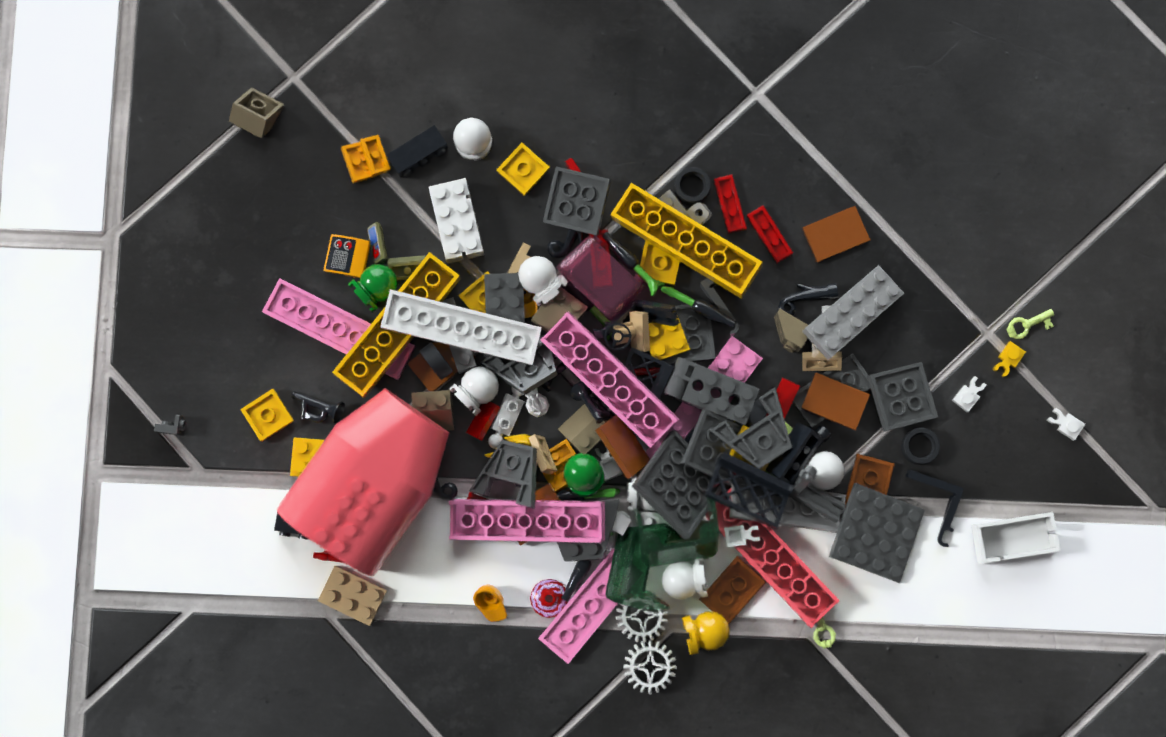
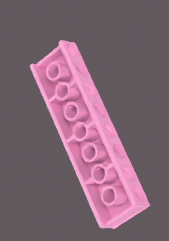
[540,311,680,448]
[449,499,605,543]

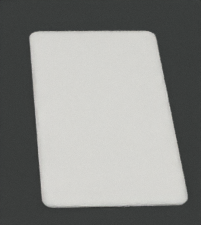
[612,511,631,535]

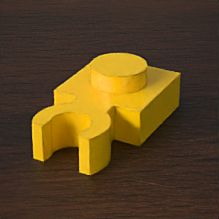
[993,341,1026,377]

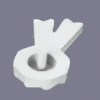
[525,388,550,417]

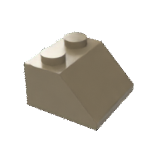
[229,87,284,138]
[531,287,588,333]
[774,309,808,353]
[411,390,455,431]
[558,404,605,454]

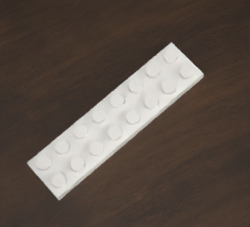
[381,289,542,365]

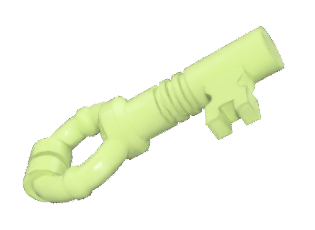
[1006,309,1054,339]
[813,616,836,649]

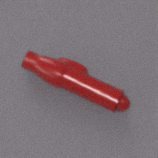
[631,367,660,378]
[313,551,344,563]

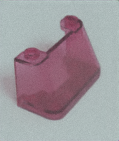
[556,235,645,320]

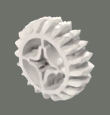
[616,589,668,642]
[624,640,677,694]

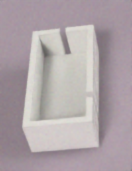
[429,178,484,264]
[971,512,1061,564]

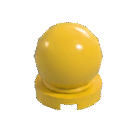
[682,611,730,655]

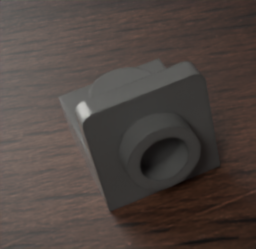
[154,414,186,436]

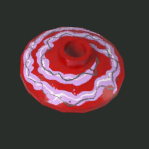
[530,579,568,618]

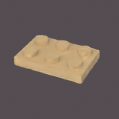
[318,566,388,626]

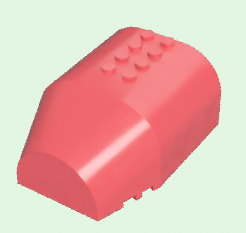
[277,388,449,576]

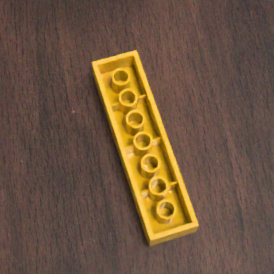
[611,183,762,299]
[332,252,460,399]

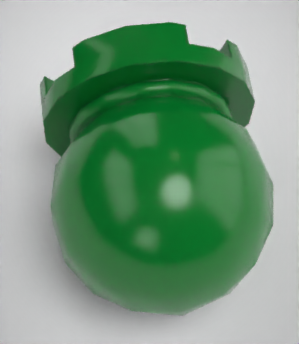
[348,264,398,313]
[564,453,605,497]

